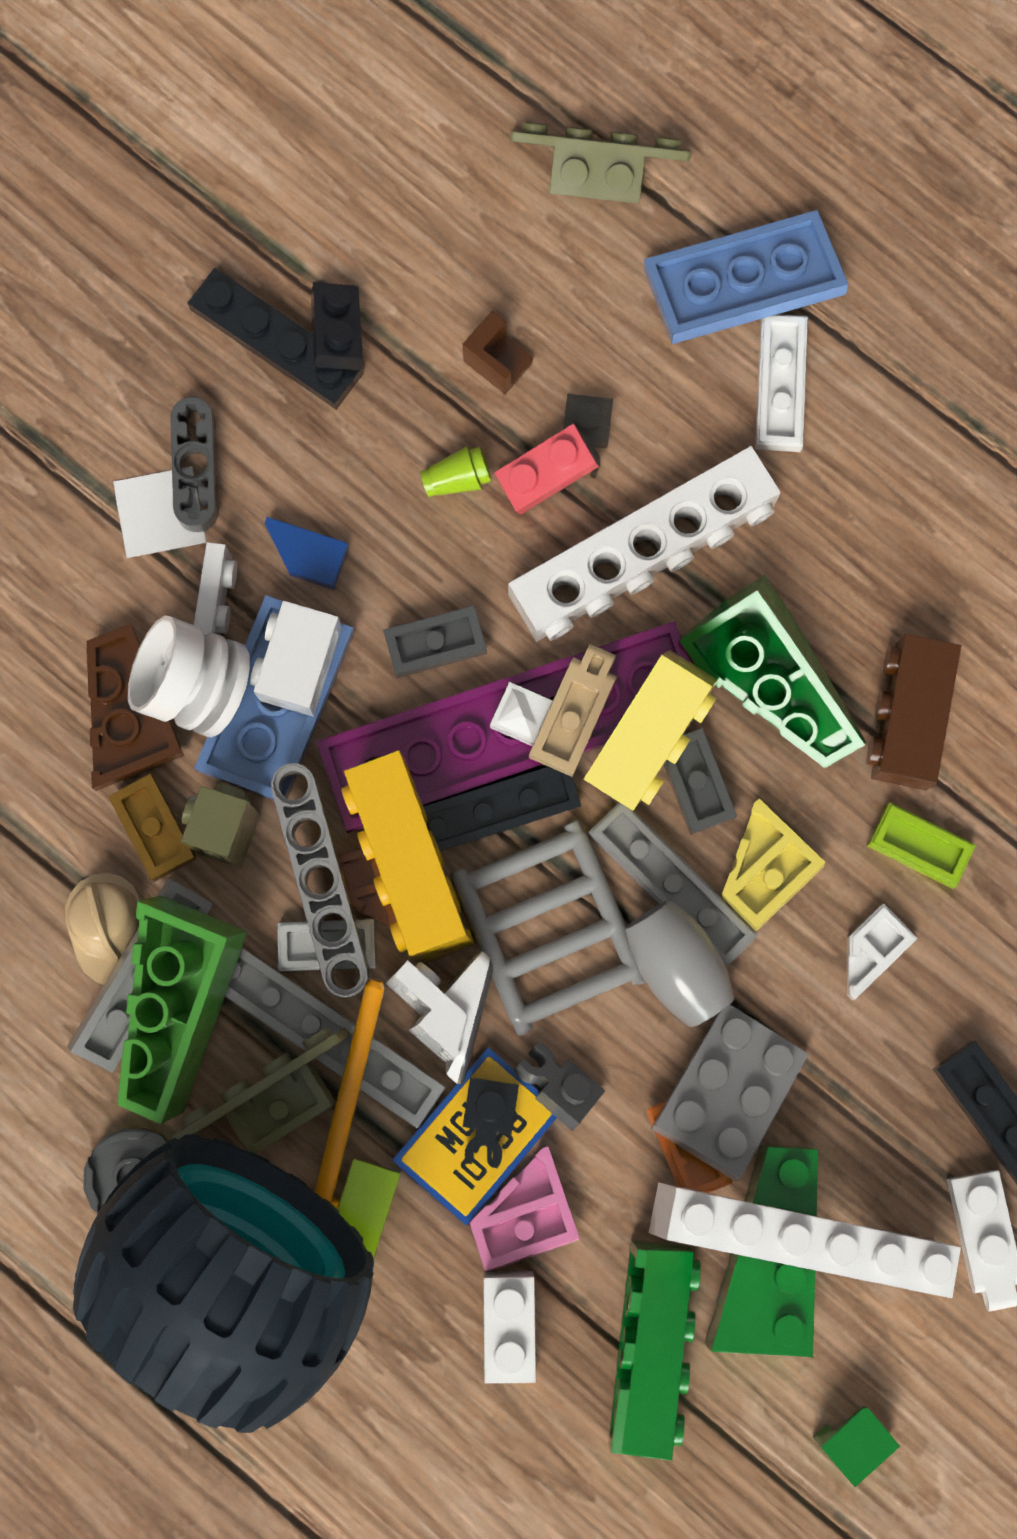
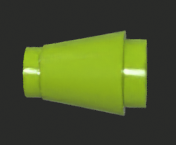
[420,445,492,497]

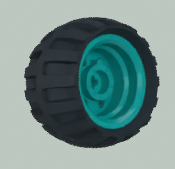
[73,1134,374,1433]

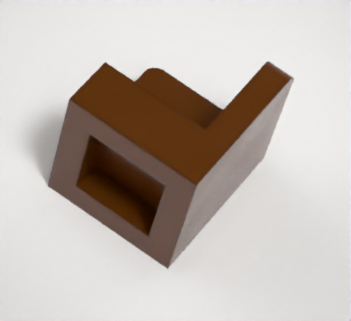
[463,310,533,395]

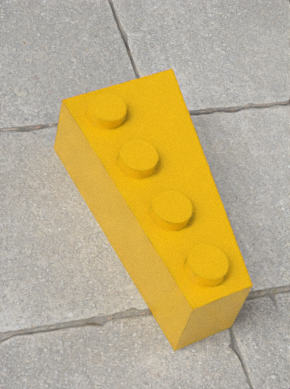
[341,751,475,964]

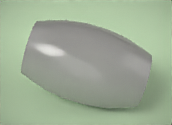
[625,899,735,1027]

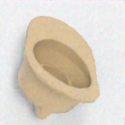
[65,873,140,985]

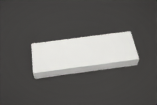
[755,314,808,452]

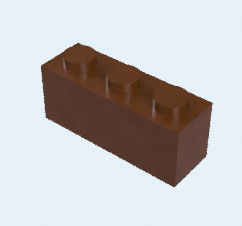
[866,633,962,791]

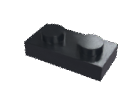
[311,282,363,370]

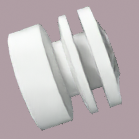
[128,615,250,738]

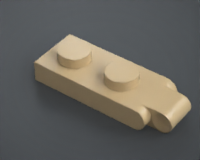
[529,644,617,777]

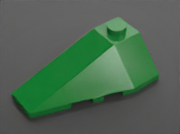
[679,575,866,768]

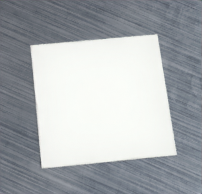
[113,466,206,558]

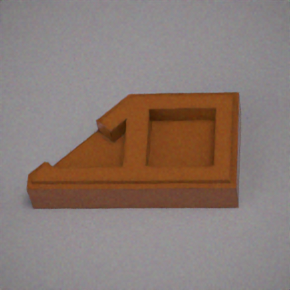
[338,848,397,927]

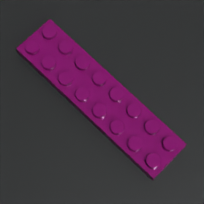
[316,621,690,833]

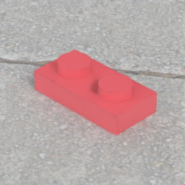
[494,424,599,515]

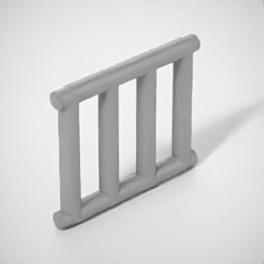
[450,820,645,1036]

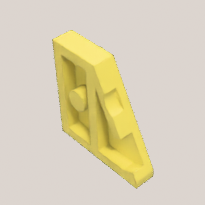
[722,798,825,932]

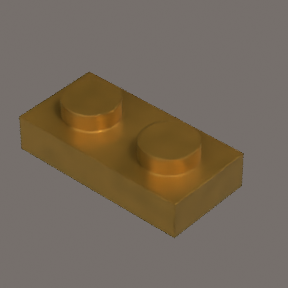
[108,774,197,882]

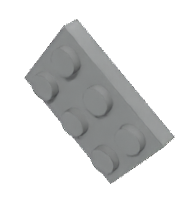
[651,1004,809,1182]

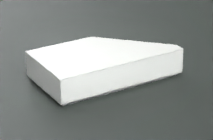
[847,903,918,1000]

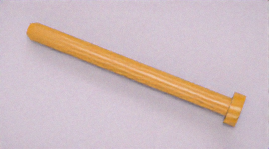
[314,979,385,1209]

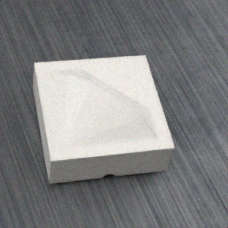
[490,682,553,747]

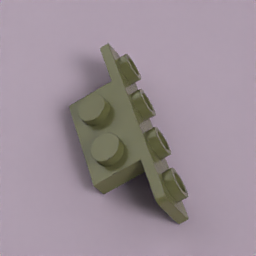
[510,122,691,203]
[172,1027,350,1153]

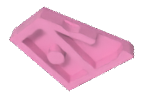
[470,1147,580,1273]

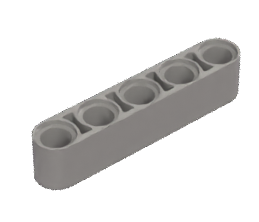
[271,763,370,997]

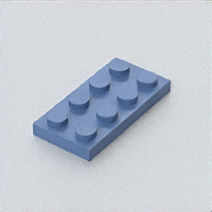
[644,210,848,344]
[194,595,354,801]

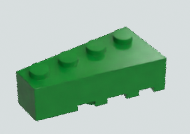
[705,1145,818,1357]

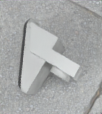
[385,951,493,1084]

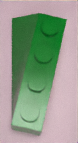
[608,1240,701,1461]

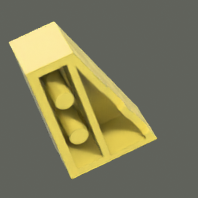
[584,650,718,811]

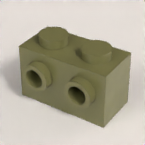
[181,783,260,868]

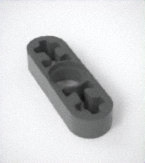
[170,397,219,532]

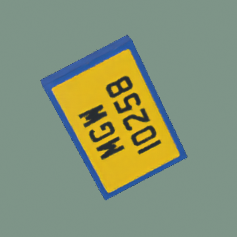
[392,1047,557,1226]

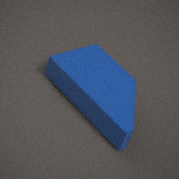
[264,517,349,590]

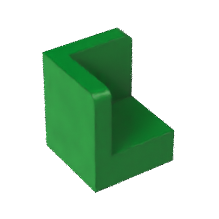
[813,1406,900,1487]

